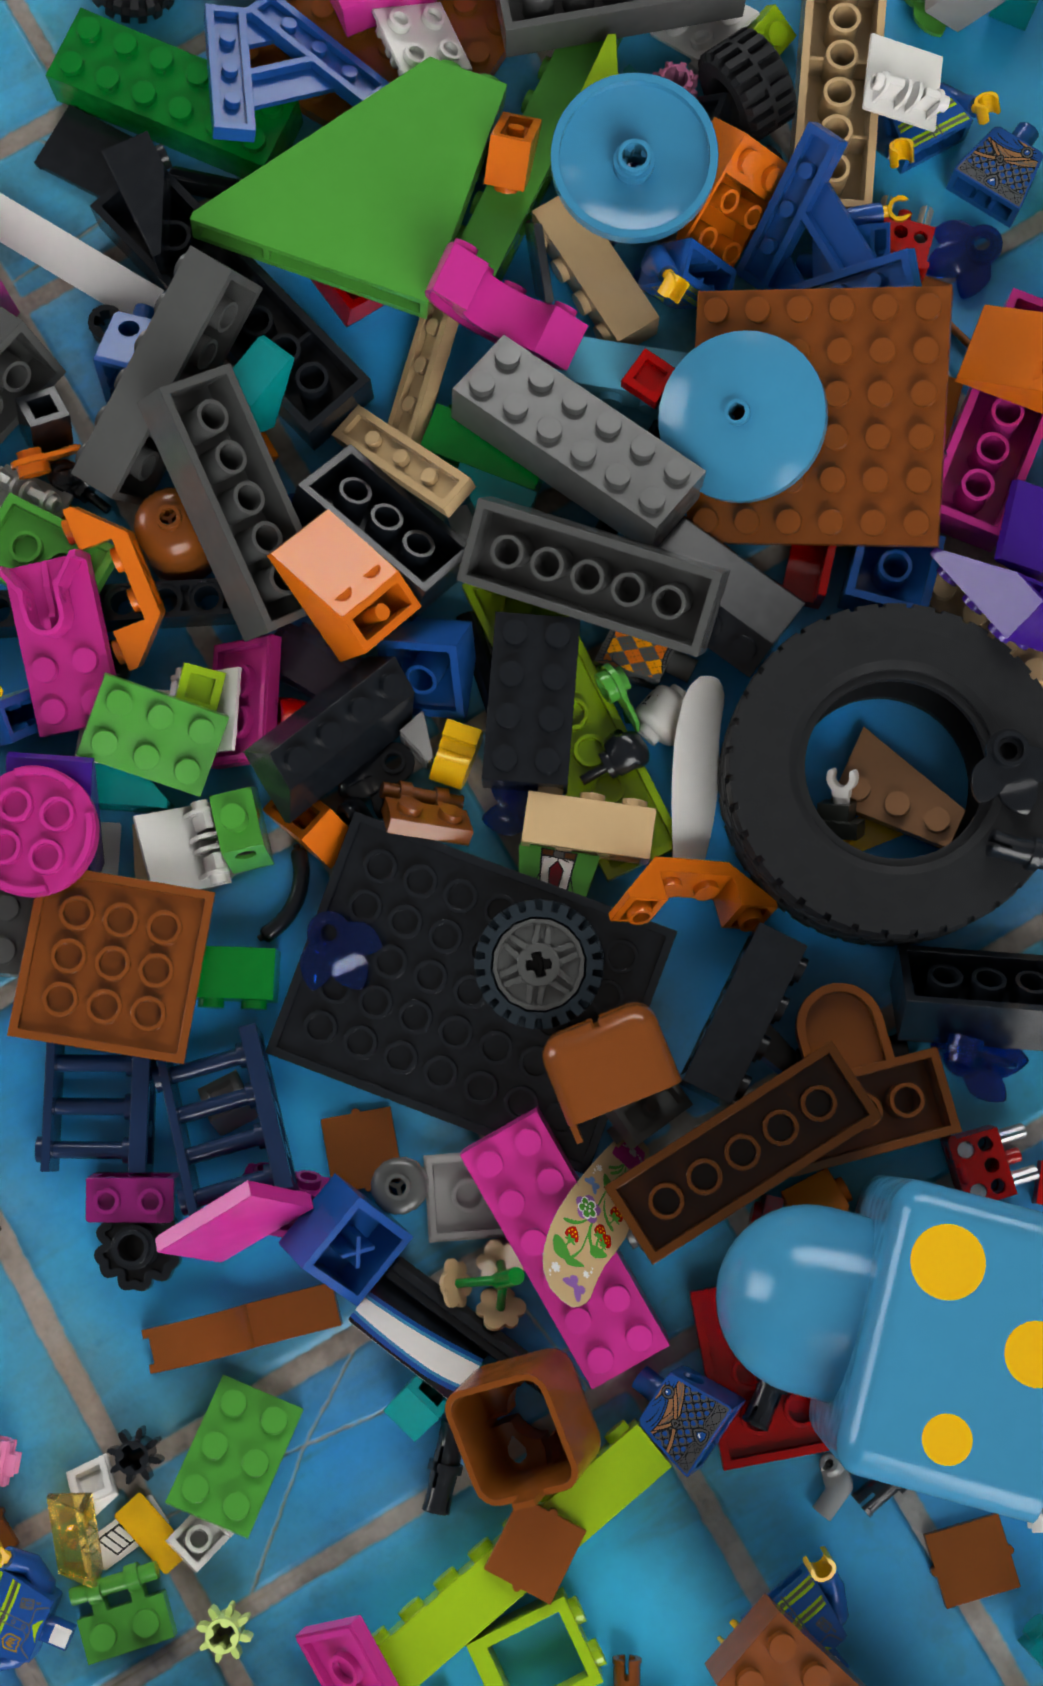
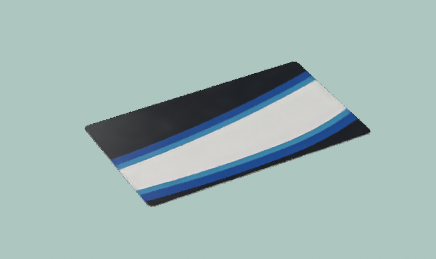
[348,1272,488,1399]

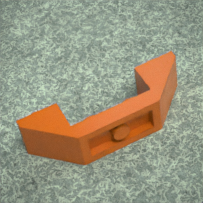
[61,507,166,671]
[609,856,778,932]

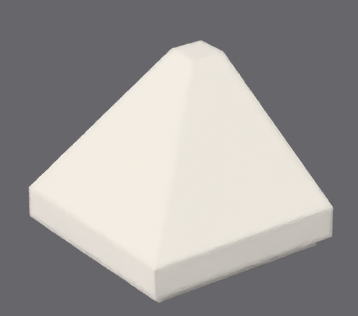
[66,1453,119,1521]

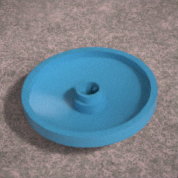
[551,72,719,244]
[658,330,828,503]

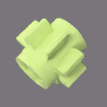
[196,1600,254,1663]

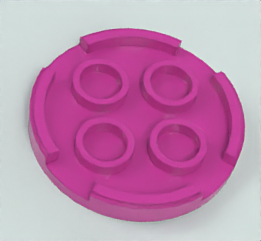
[0,765,100,898]

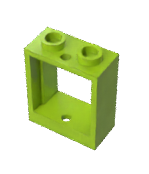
[466,1586,607,1686]

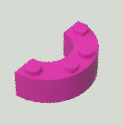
[425,238,588,371]

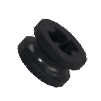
[88,304,120,344]

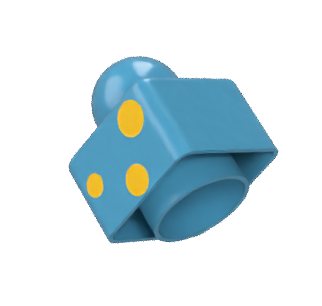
[716,1175,1043,1523]

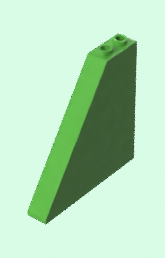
[190,57,507,320]

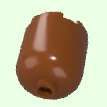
[134,487,213,581]

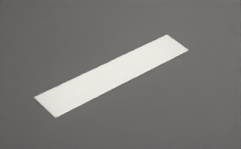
[0,193,164,314]

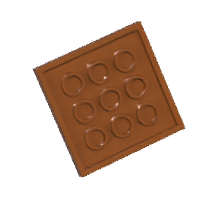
[7,870,216,1065]

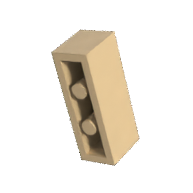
[521,787,657,865]

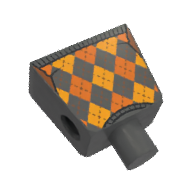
[594,630,699,690]

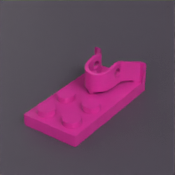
[0,549,116,738]

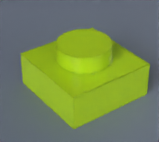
[747,4,797,55]
[175,662,226,711]

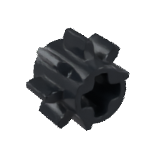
[107,1425,165,1485]

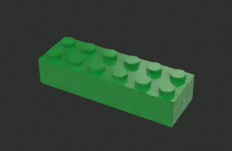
[45,8,303,179]

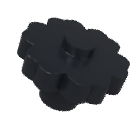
[94,1217,182,1291]

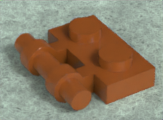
[379,780,474,846]

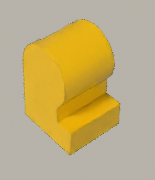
[429,718,483,790]

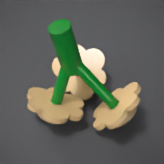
[439,1239,526,1331]

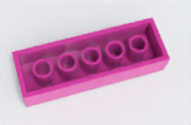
[940,287,1043,553]
[460,1106,670,1389]

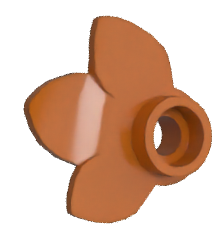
[10,444,81,480]

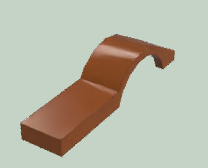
[141,1283,343,1374]

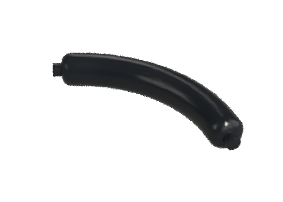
[257,844,310,942]

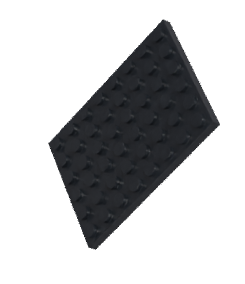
[265,811,677,1174]

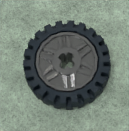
[474,899,604,1029]

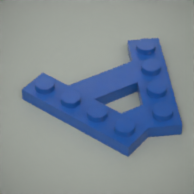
[204,0,389,143]
[736,121,922,290]

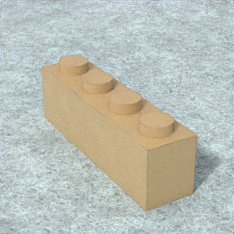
[532,196,660,345]

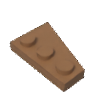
[831,727,966,849]

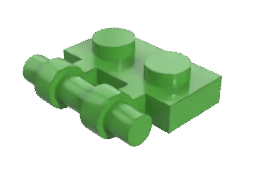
[69,1561,178,1665]

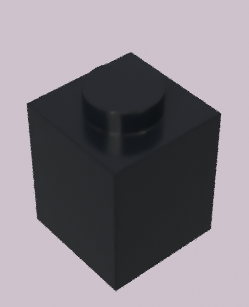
[15,386,74,453]

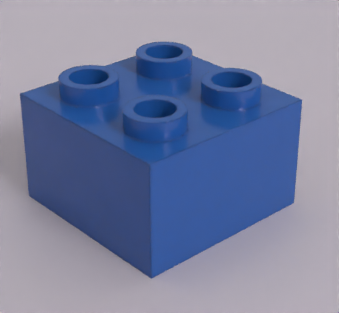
[278,1173,413,1307]

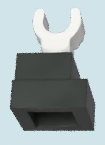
[817,767,865,841]

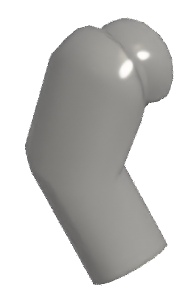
[812,1452,853,1521]

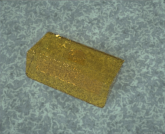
[47,1492,104,1588]

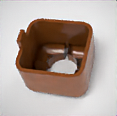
[542,1002,682,1144]
[445,1348,601,1511]

